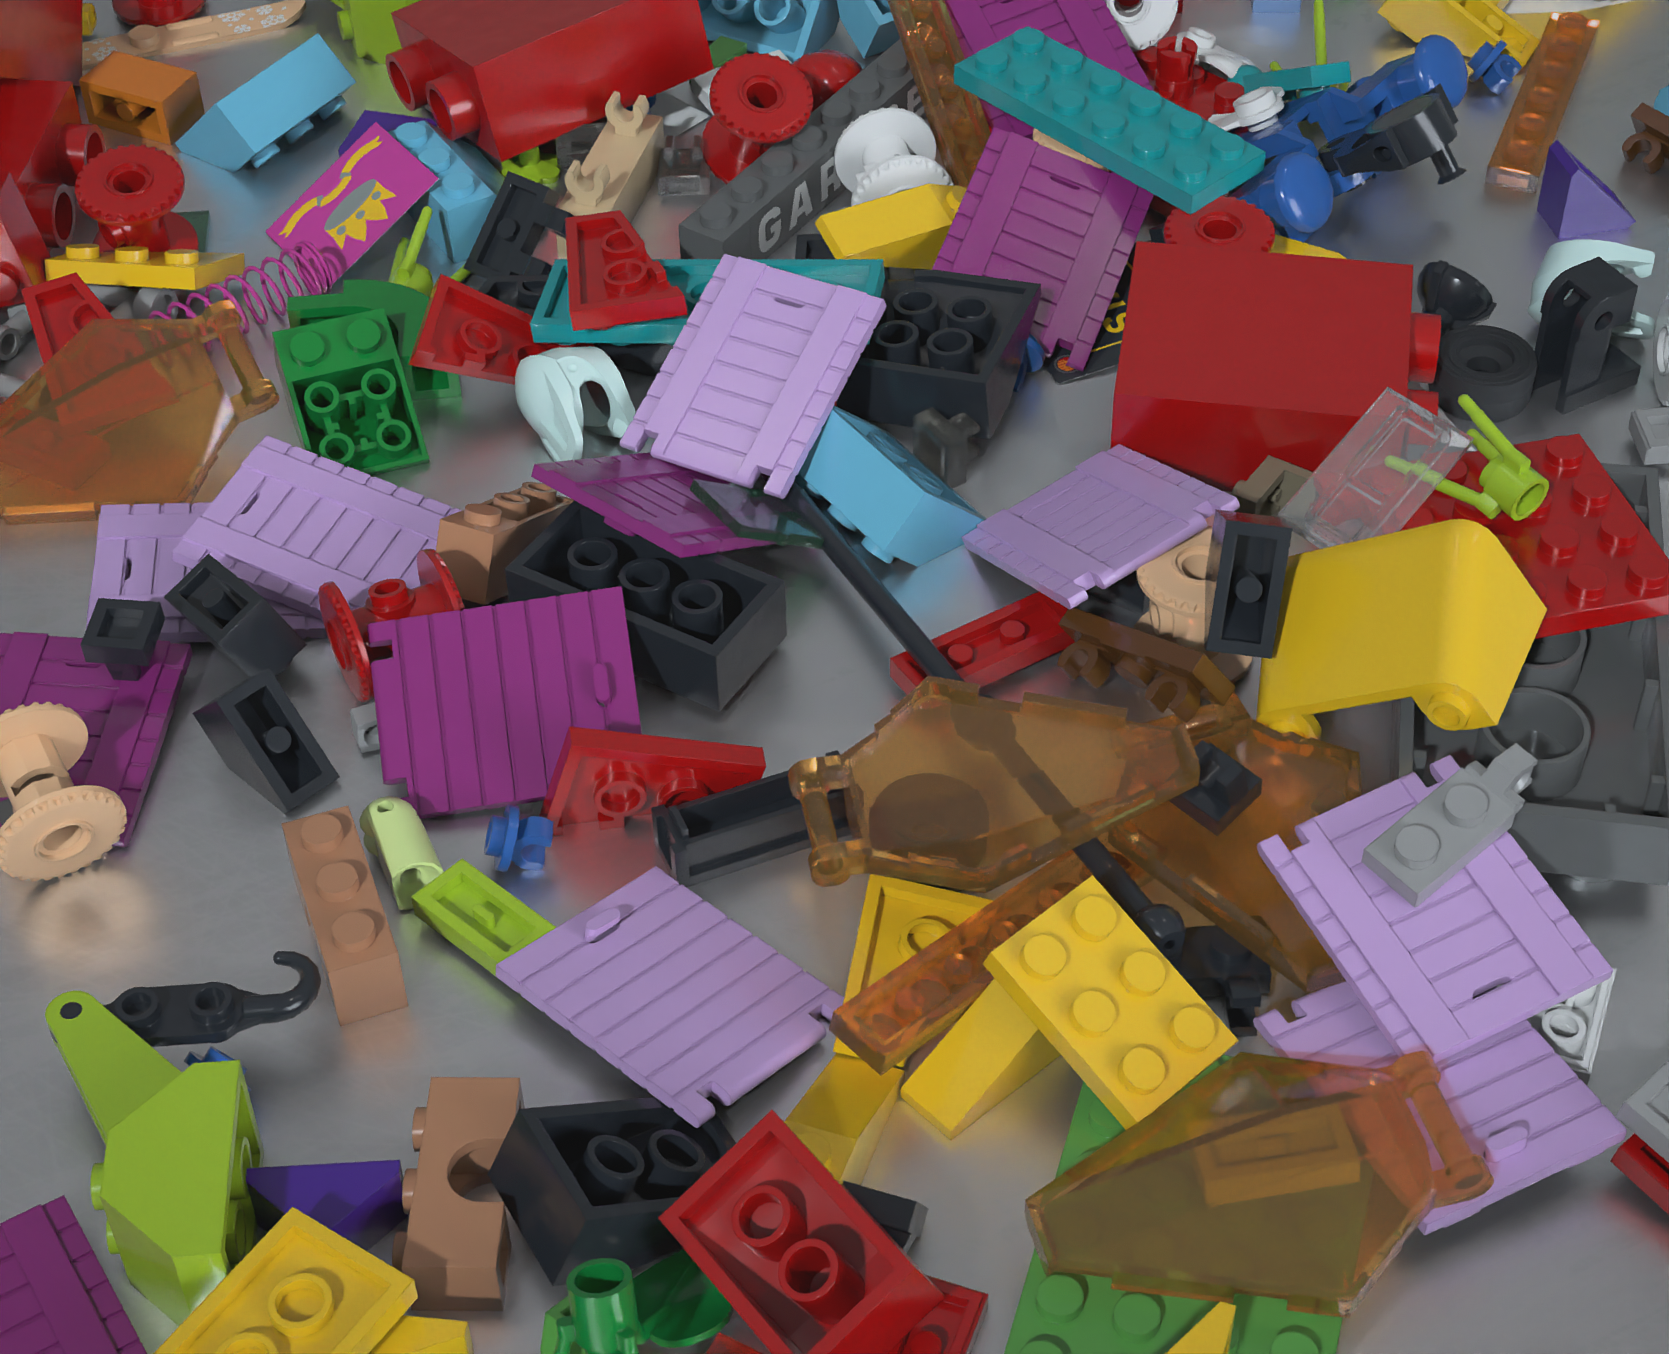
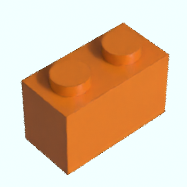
[79,50,205,145]

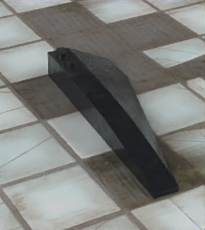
[478,270,1041,439]

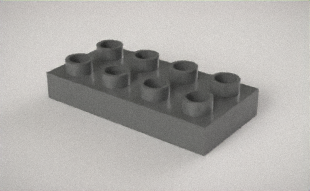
[1390,445,1669,886]

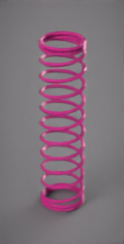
[122,240,333,371]

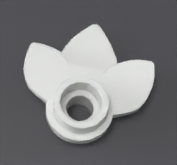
[1175,27,1257,78]
[1208,86,1285,132]

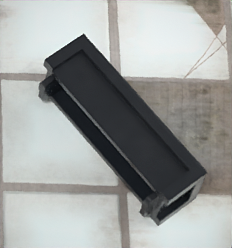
[651,750,864,887]

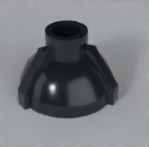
[1417,260,1497,338]

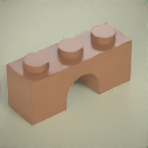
[281,806,408,1026]
[392,1077,525,1311]

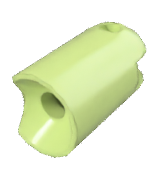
[359,796,444,910]

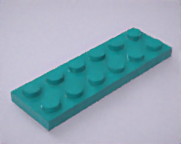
[954,26,1266,215]
[530,259,885,346]

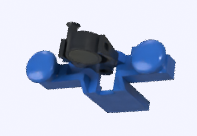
[1229,34,1468,242]

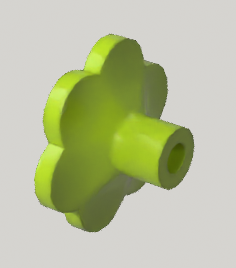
[500,146,561,184]

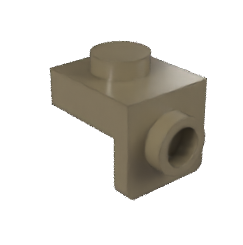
[1230,455,1320,526]

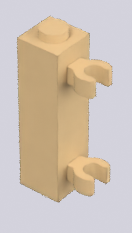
[556,91,666,259]

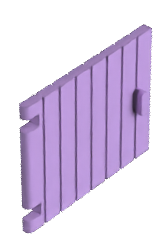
[620,254,887,499]
[172,435,462,620]
[961,444,1240,609]
[86,502,328,643]
[1257,755,1613,1075]
[495,866,844,1128]
[1253,978,1627,1236]

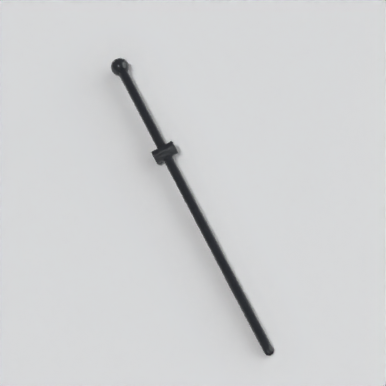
[760,473,1186,958]

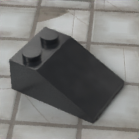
[487,1097,736,1286]

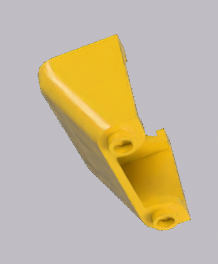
[1256,519,1547,760]

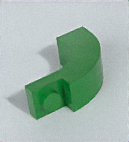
[287,279,462,400]

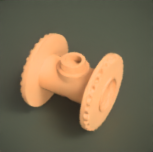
[1133,526,1253,684]
[0,702,127,881]

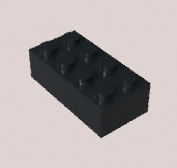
[505,500,787,712]

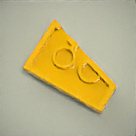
[45,244,245,290]
[833,873,1004,1067]

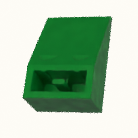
[272,308,430,476]

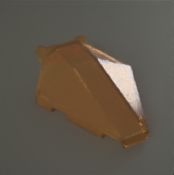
[0,300,279,525]
[788,676,1200,893]
[1108,692,1362,993]
[1025,1051,1494,1318]

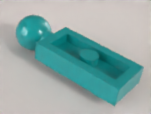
[1227,61,1351,101]

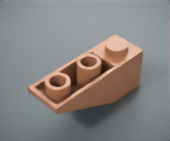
[436,482,574,605]

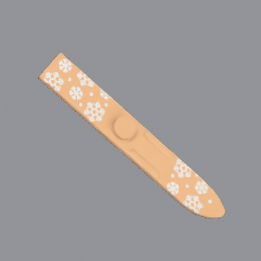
[82,0,307,71]

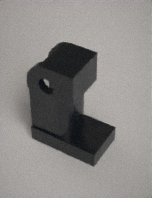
[1532,257,1641,415]

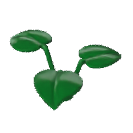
[554,1249,733,1354]

